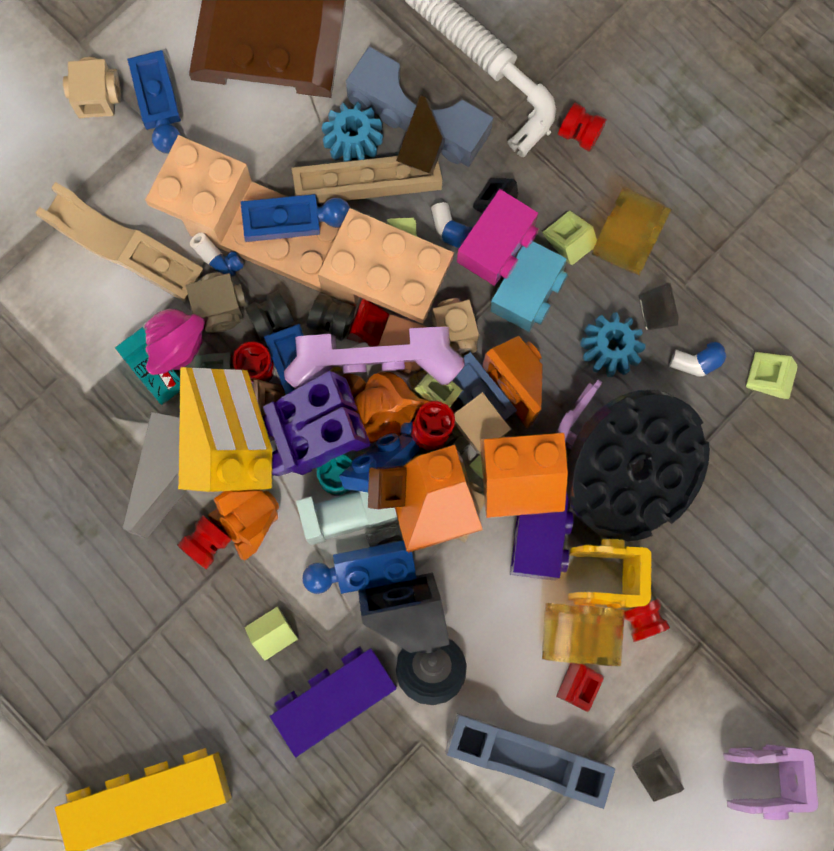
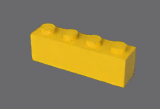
[54,748,232,851]

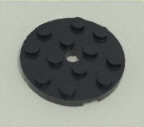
[566,390,710,542]

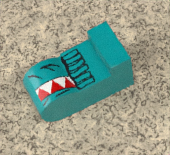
[115,327,180,405]

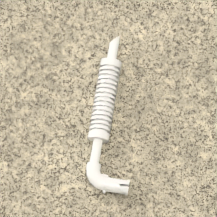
[405,0,556,158]

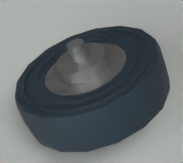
[396,639,467,705]

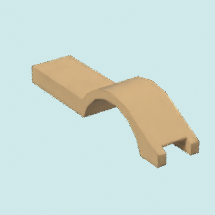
[35,182,203,302]

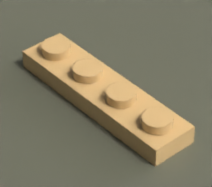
[292,156,442,204]

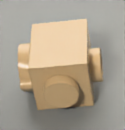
[63,57,121,118]
[432,298,479,357]

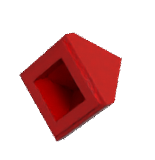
[346,298,389,347]
[556,661,604,712]

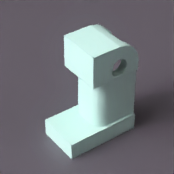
[296,491,397,545]

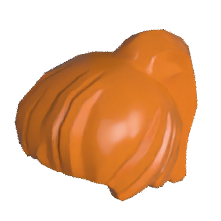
[354,372,430,443]

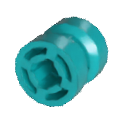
[317,454,352,496]

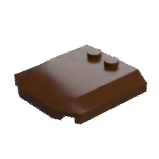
[189,0,347,98]

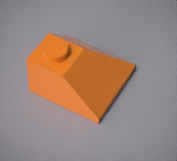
[482,336,543,429]
[395,445,483,553]

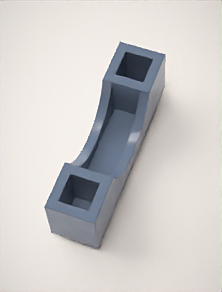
[346,47,493,167]
[445,713,616,809]

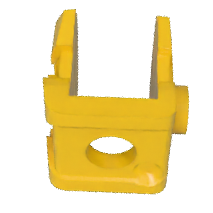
[568,539,651,609]

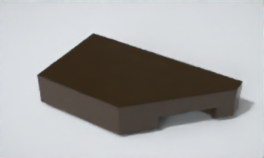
[396,95,445,175]

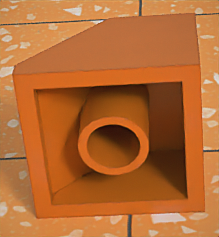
[480,433,568,518]

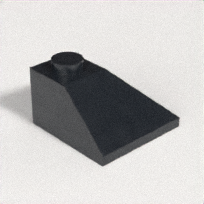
[358,572,450,653]

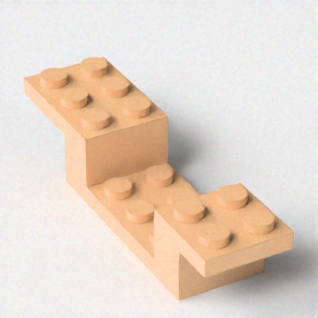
[145,135,454,324]

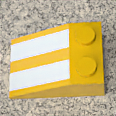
[178,367,272,492]

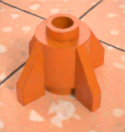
[208,489,279,561]

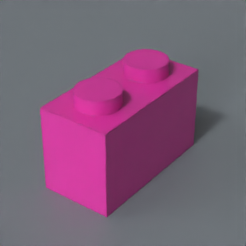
[457,189,539,286]

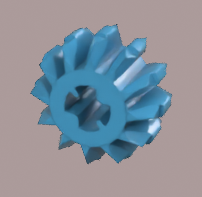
[322,101,383,162]
[580,312,646,377]

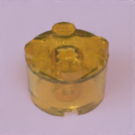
[592,186,672,276]
[542,603,624,666]

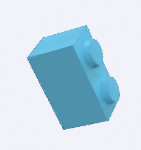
[491,241,568,332]

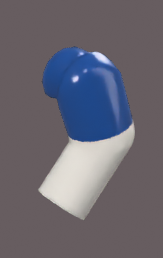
[431,202,473,248]
[190,232,244,277]
[669,342,726,377]

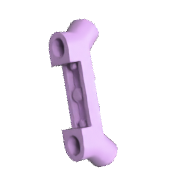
[284,327,465,389]

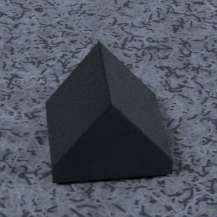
[472,178,518,214]

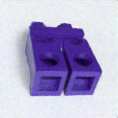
[262,371,371,476]

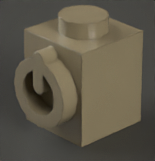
[186,272,247,333]

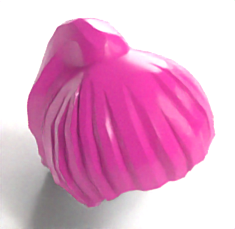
[144,309,205,375]

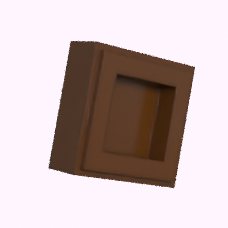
[368,466,407,510]

